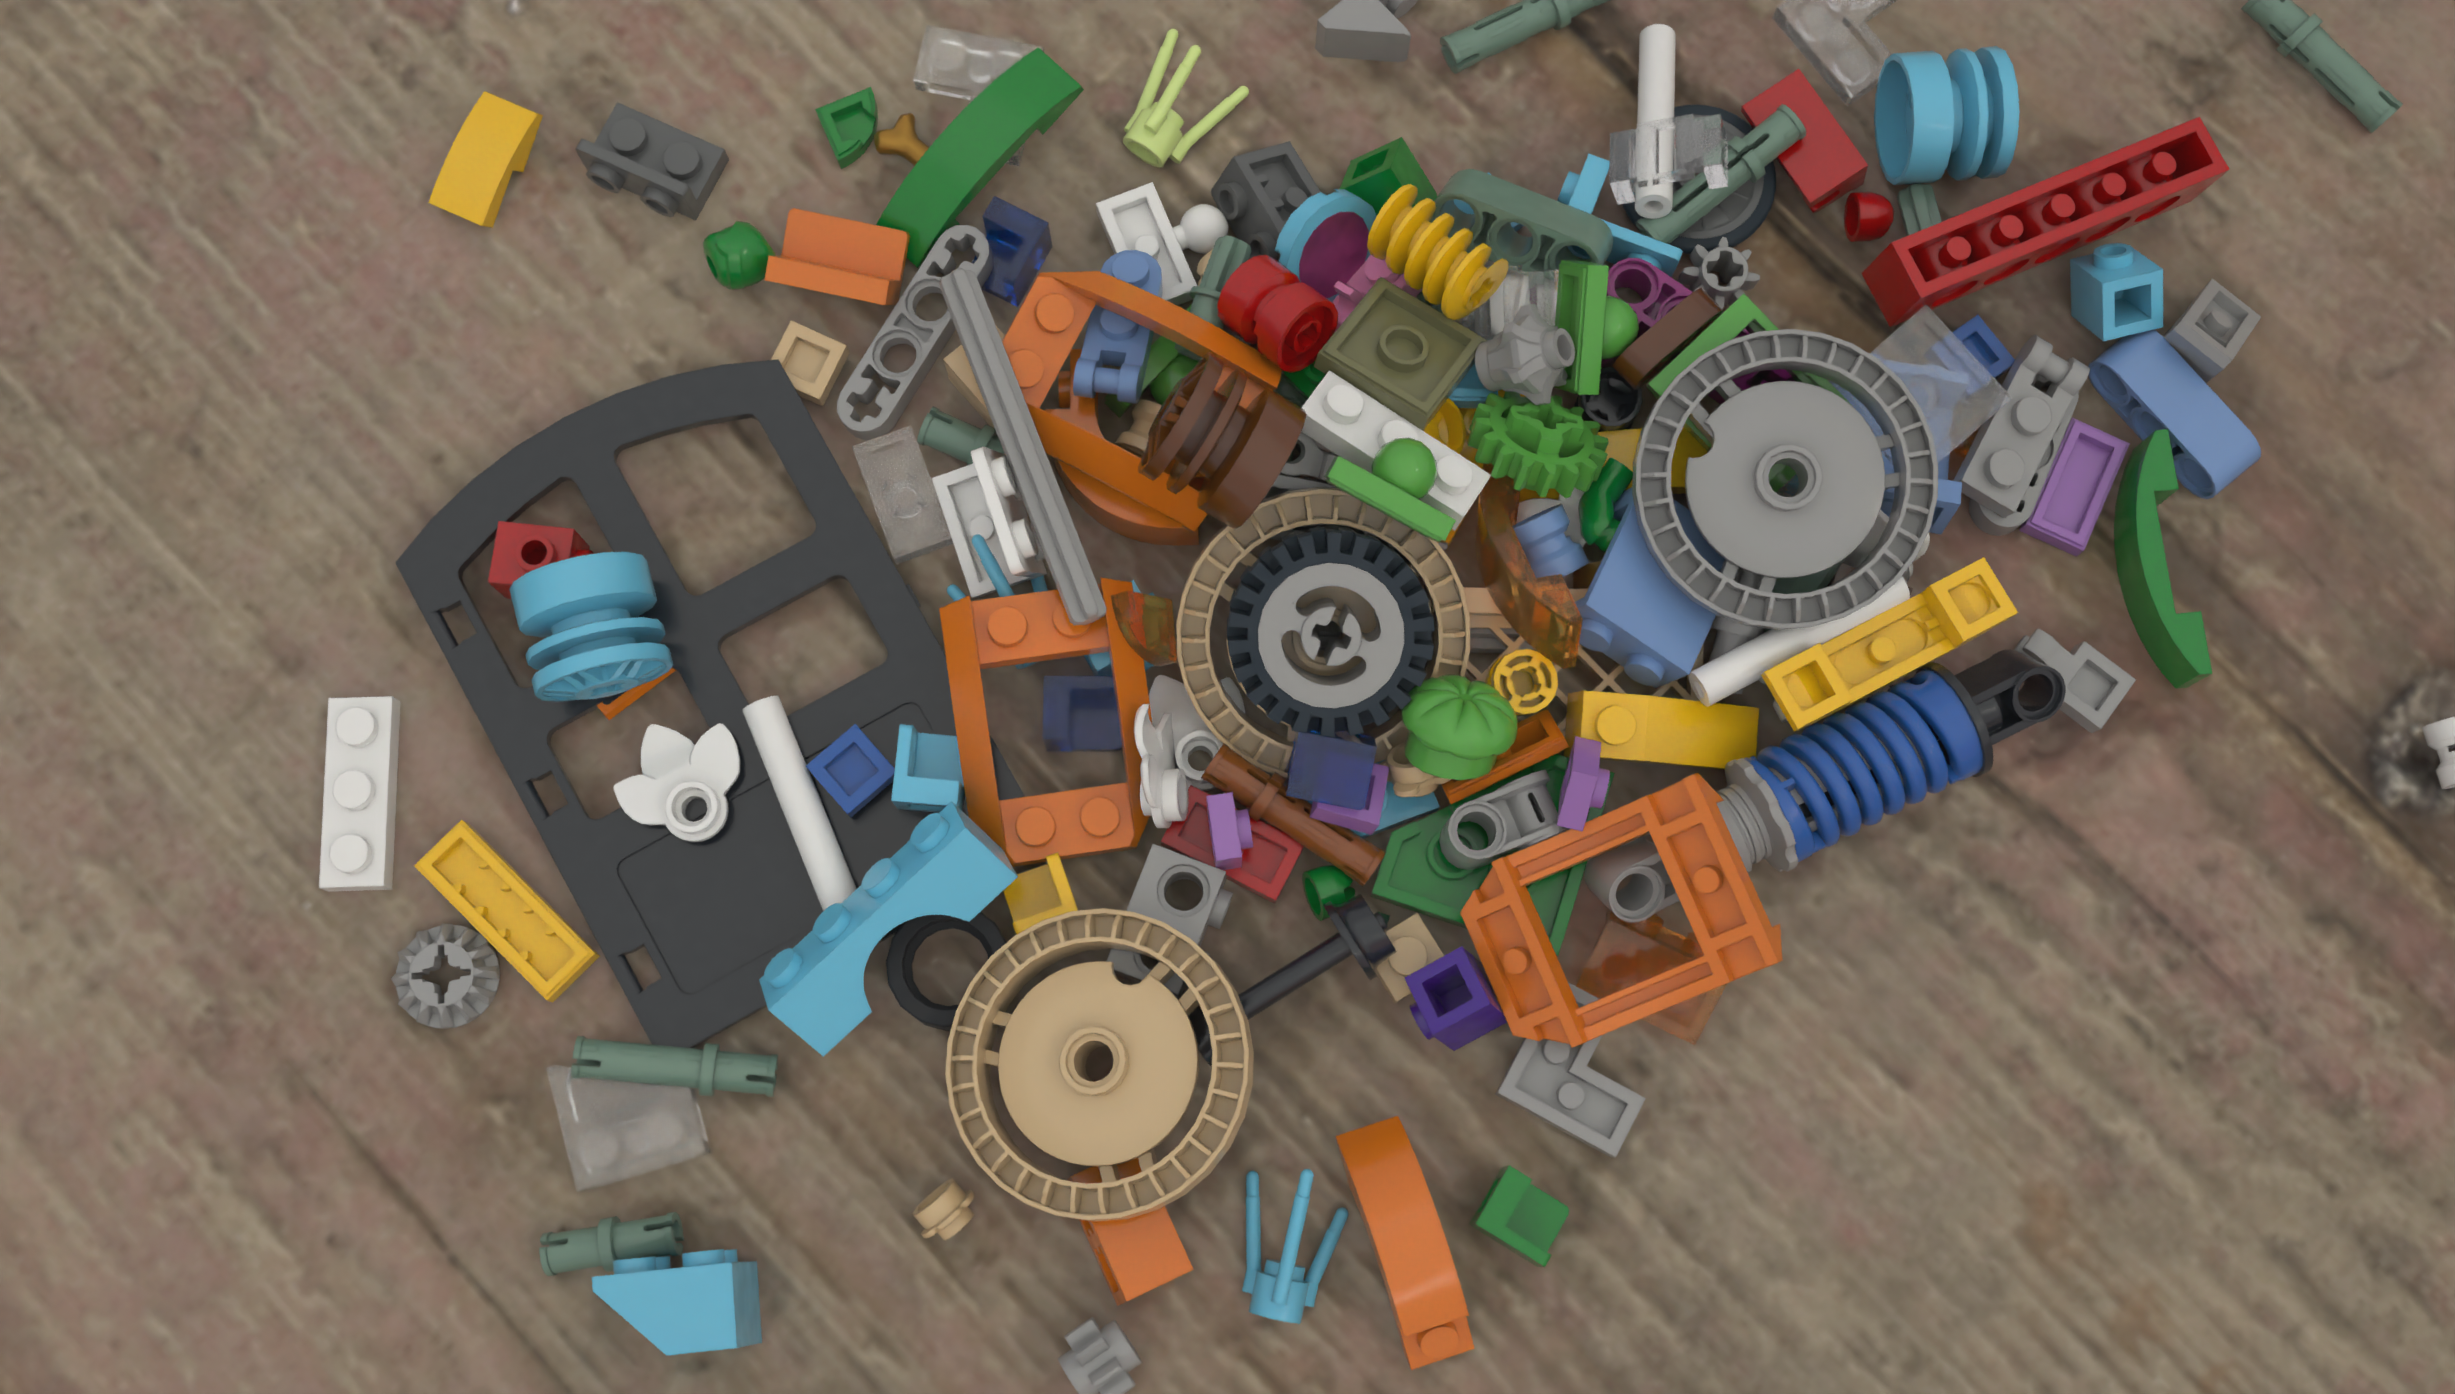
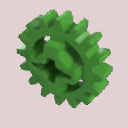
[1467,391,1609,498]

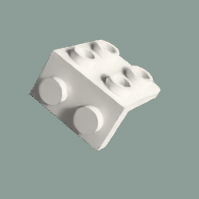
[932,447,1047,598]

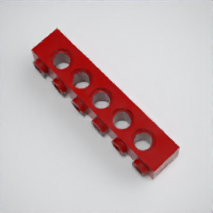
[1861,117,2230,327]

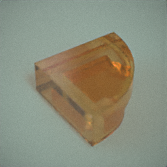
[1111,590,1177,667]

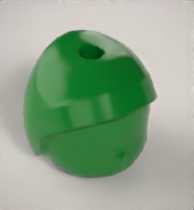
[703,221,776,290]

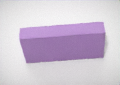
[2019,418,2130,557]

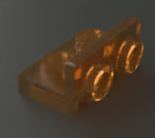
[1576,909,1727,1045]

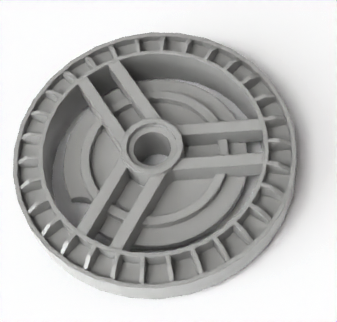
[1632,329,1938,630]

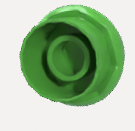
[1402,674,1518,780]

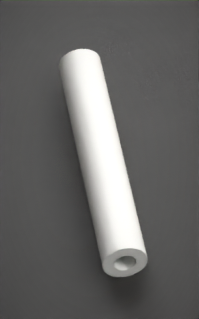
[1635,24,1676,219]
[1688,576,1910,707]
[742,696,857,911]

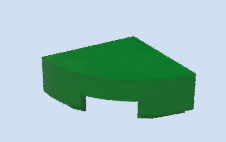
[815,87,878,169]

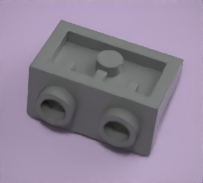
[575,102,729,221]
[1211,141,1321,262]

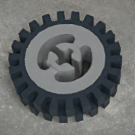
[1227,526,1435,738]

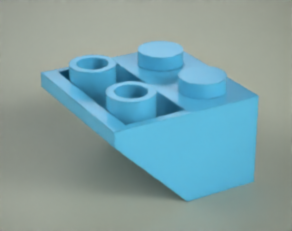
[592,1249,762,1356]

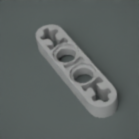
[837,225,994,441]

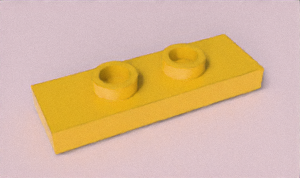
[414,820,600,1003]

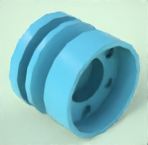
[1874,46,2020,185]
[510,552,673,702]

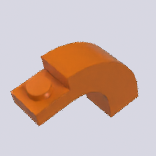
[1045,349,1199,546]
[1335,1116,1475,1370]

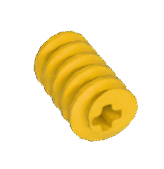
[1367,184,1509,320]

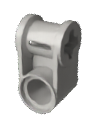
[1439,770,1570,870]

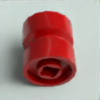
[1217,255,1338,373]

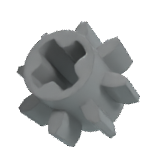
[1678,237,1760,309]
[1058,1317,1142,1394]

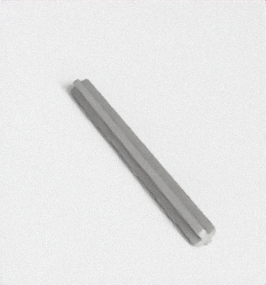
[939,268,1107,625]

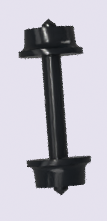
[1189,894,1397,1067]

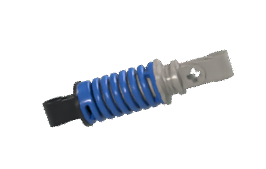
[1585,649,2066,922]

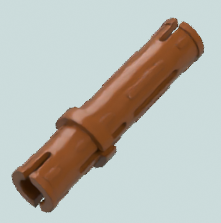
[1201,744,1386,887]

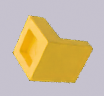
[1003,852,1079,935]

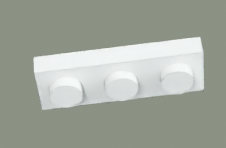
[1301,370,1491,531]
[319,696,401,891]

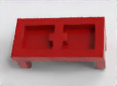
[1741,69,1868,213]

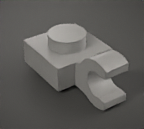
[2014,628,2136,733]

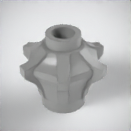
[1475,304,1575,405]

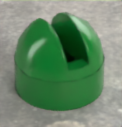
[1302,865,1355,921]

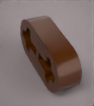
[1613,288,1723,390]

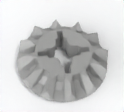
[391,923,500,1029]

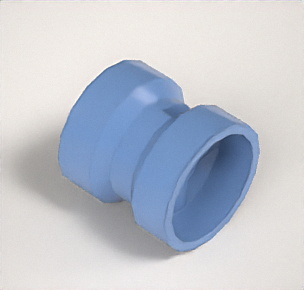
[1504,504,1589,588]

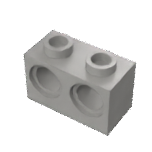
[1106,844,1233,999]

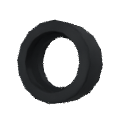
[886,912,1007,1031]

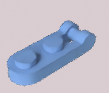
[1073,250,1163,404]

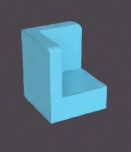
[891,724,965,813]

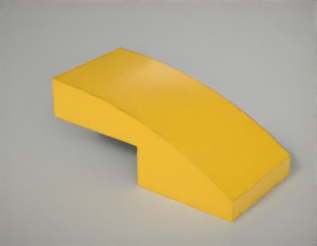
[428,91,543,228]

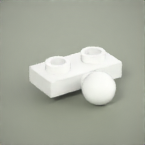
[1096,182,1228,306]

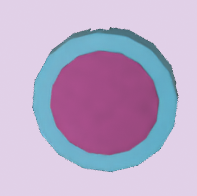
[1275,189,1376,302]

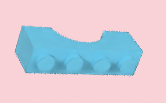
[759,801,1018,1057]

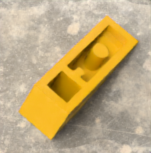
[1564,690,1759,769]

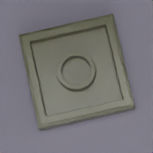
[1314,277,1487,431]

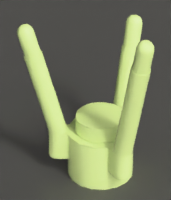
[1123,29,1249,168]

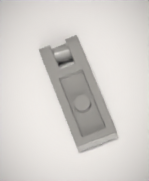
[1953,335,2090,518]

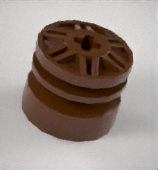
[1138,352,1307,530]

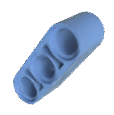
[2088,330,2261,499]

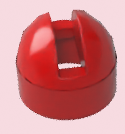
[1844,192,1895,242]

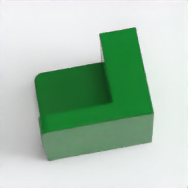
[1340,137,1437,216]
[1469,1165,1569,1267]

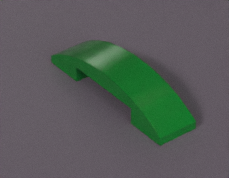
[876,47,1084,269]
[2114,429,2212,689]

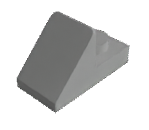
[1315,0,1418,62]
[2163,279,2261,383]

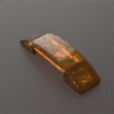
[1475,463,1583,669]

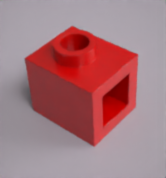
[488,521,594,599]

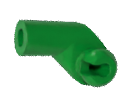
[1578,458,1633,553]

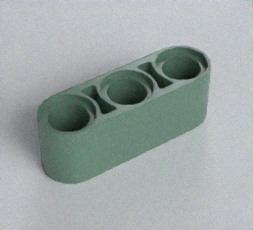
[1430,169,1613,287]

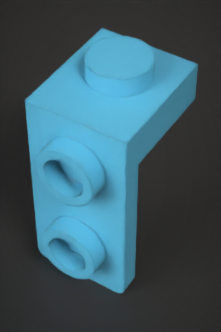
[1557,154,1683,277]

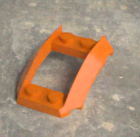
[1002,271,1282,532]
[939,577,1152,867]
[1460,773,1783,1048]

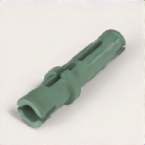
[1440,0,1611,74]
[2241,0,2403,133]
[1636,104,1806,244]
[571,1036,779,1097]

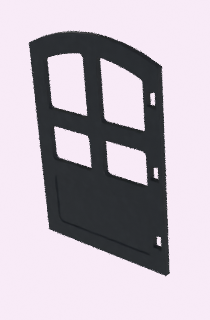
[395,359,1025,1048]

